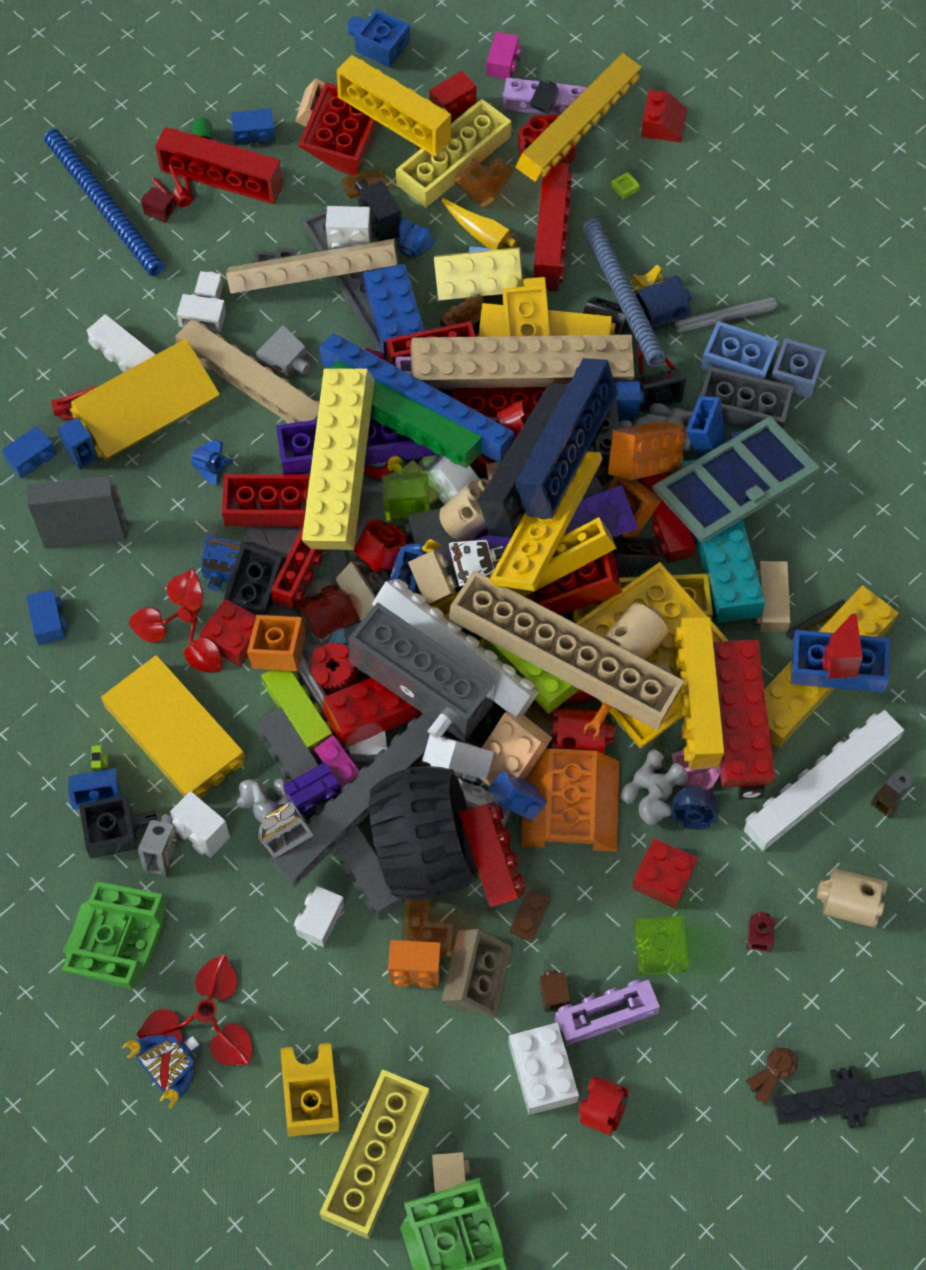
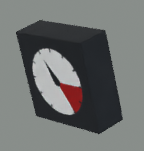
[738,785,765,800]

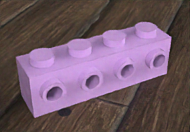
[503,78,586,116]

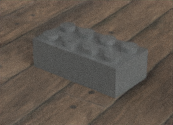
[700,366,794,435]

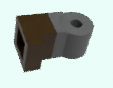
[871,770,913,819]

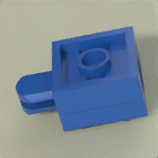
[348,9,410,68]

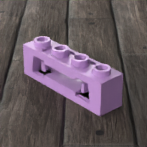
[555,979,660,1047]

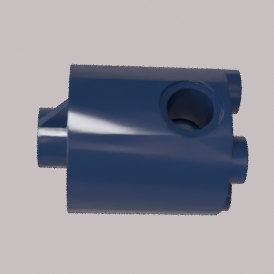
[634,275,692,330]

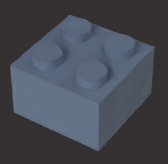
[770,338,826,399]

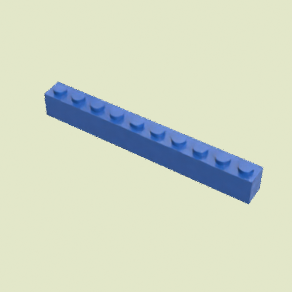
[320,332,514,463]

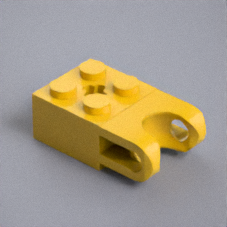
[281,1043,339,1137]

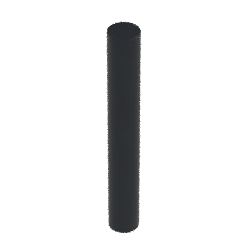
[786,599,846,640]

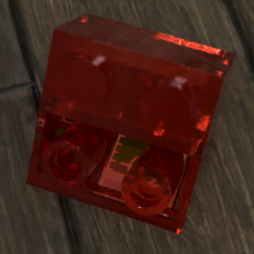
[296,585,359,640]

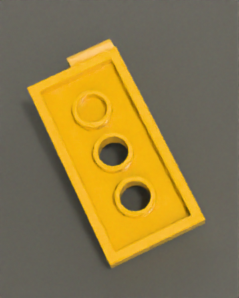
[502,277,550,336]

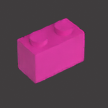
[486,32,522,79]
[314,735,359,788]

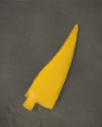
[442,198,517,250]

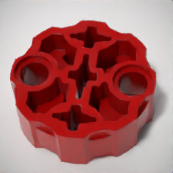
[518,114,577,163]

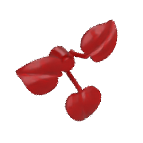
[129,568,223,673]
[137,955,252,1066]

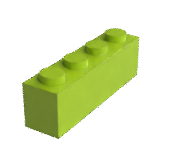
[261,670,335,755]

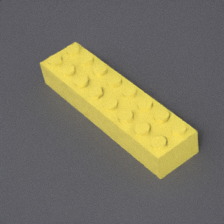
[302,369,375,550]

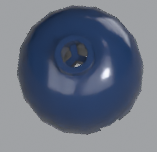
[671,785,719,830]

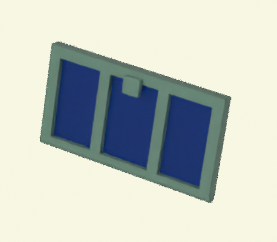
[653,417,820,544]

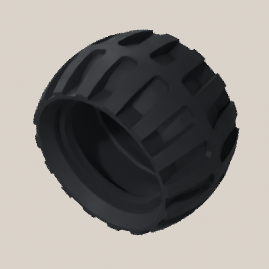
[369,766,478,901]

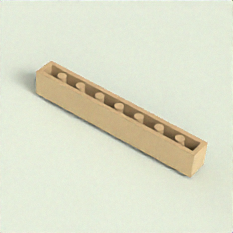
[226,239,398,294]
[175,319,320,423]

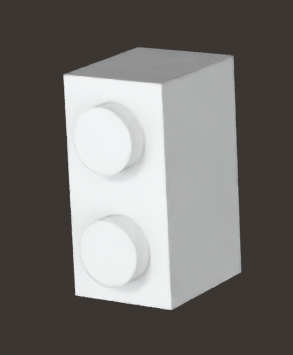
[177,294,226,333]
[294,886,344,947]

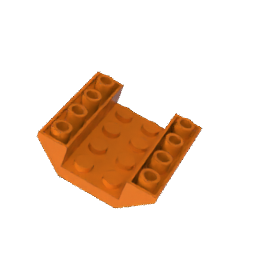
[521,748,619,852]

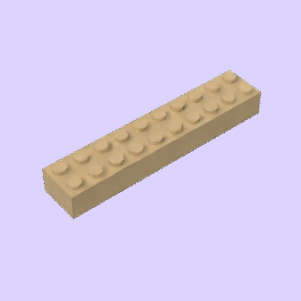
[410,335,634,389]
[449,571,684,730]

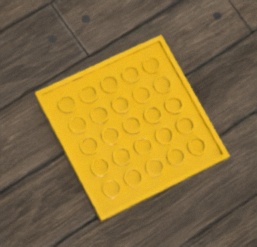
[575,562,728,749]

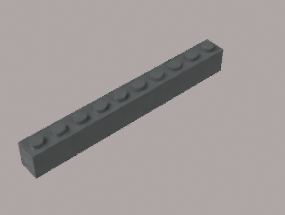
[256,707,404,919]
[272,714,451,888]

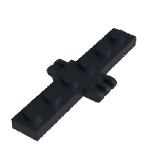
[772,1065,926,1129]

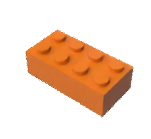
[608,420,686,480]

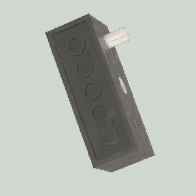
[348,602,496,742]

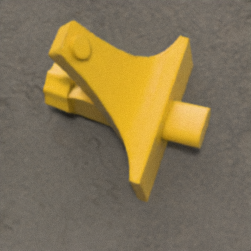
[631,265,663,291]

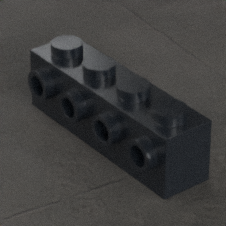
[588,398,620,466]

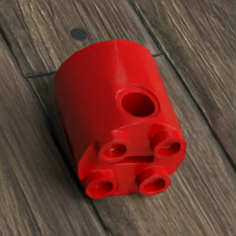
[552,708,614,754]

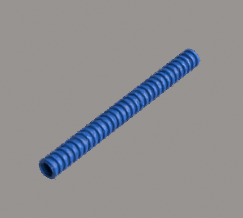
[43,128,164,276]

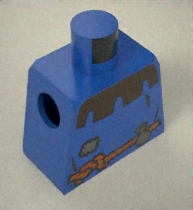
[201,535,241,591]

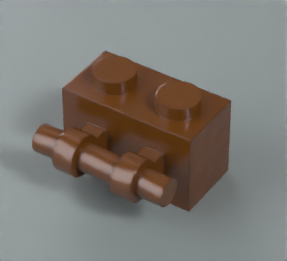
[440,294,483,334]

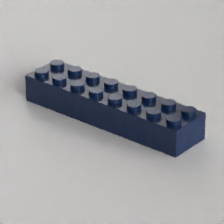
[515,358,618,519]

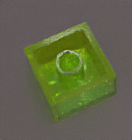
[382,472,430,521]
[632,915,689,975]

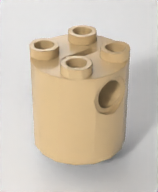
[439,479,489,542]
[603,603,669,661]
[816,868,888,928]

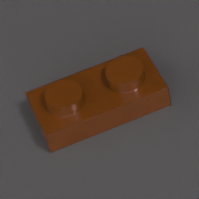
[510,888,552,943]

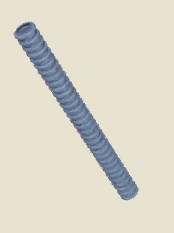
[583,218,666,367]

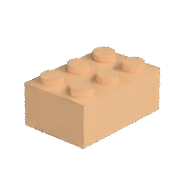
[481,712,552,786]

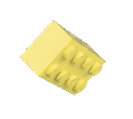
[434,247,524,300]

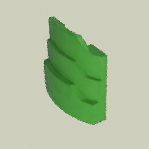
[62,881,167,990]
[400,1178,509,1270]

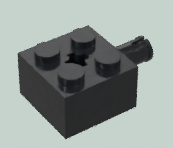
[355,179,401,241]
[79,795,157,859]

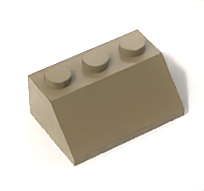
[335,562,390,621]
[441,929,512,1017]

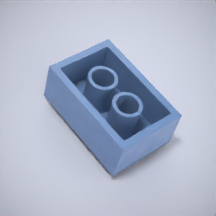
[701,321,779,380]

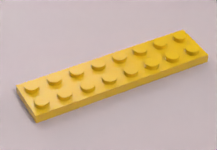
[490,451,602,591]

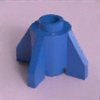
[398,217,435,257]
[191,440,233,485]

